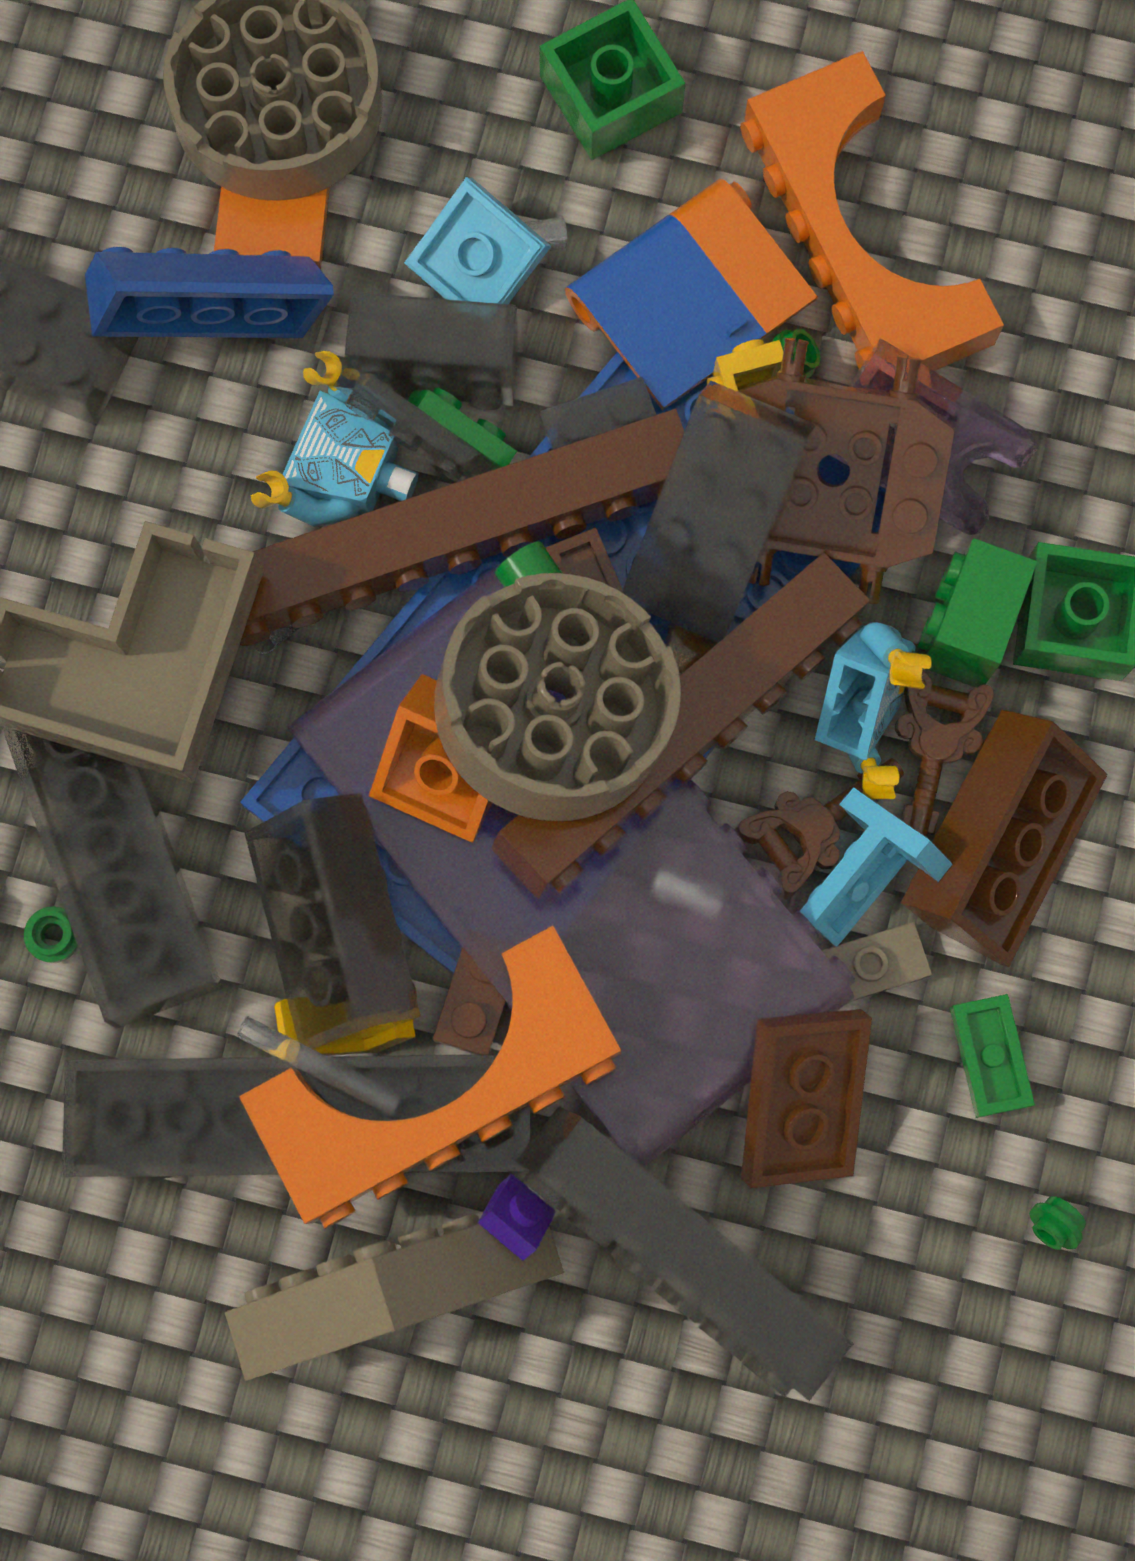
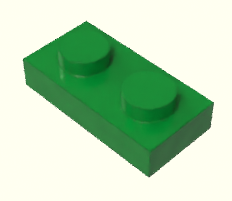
[402,387,517,470]
[950,994,1035,1118]

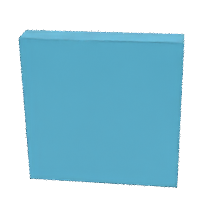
[404,177,551,331]

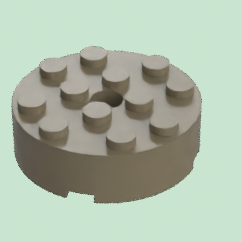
[163,0,383,200]
[434,573,681,821]

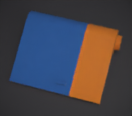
[565,179,818,410]

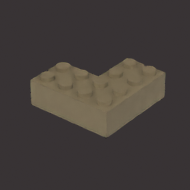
[0,521,264,783]
[225,1214,565,1381]

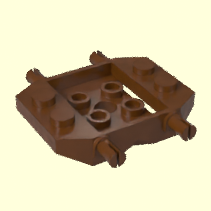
[711,338,955,604]

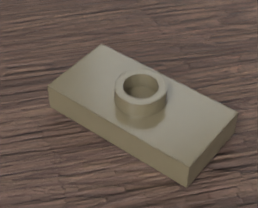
[806,922,932,1010]

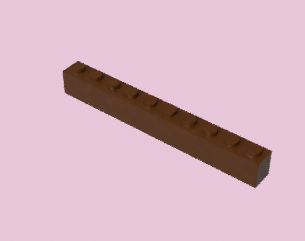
[239,409,698,646]

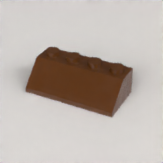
[901,710,1108,967]

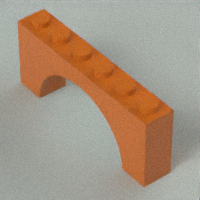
[740,51,1004,391]
[239,926,622,1229]

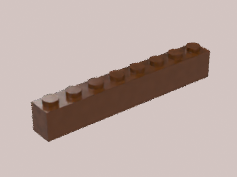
[491,552,870,900]

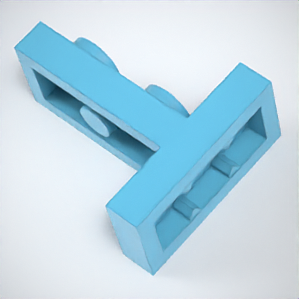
[798,787,953,947]

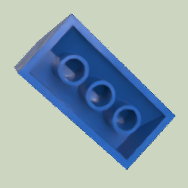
[85,247,334,338]

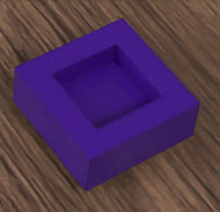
[478,1174,557,1261]

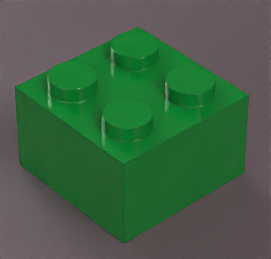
[539,0,686,160]
[917,538,1037,688]
[1013,542,1135,681]

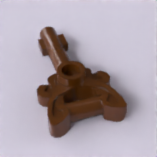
[895,670,994,838]
[733,758,904,900]

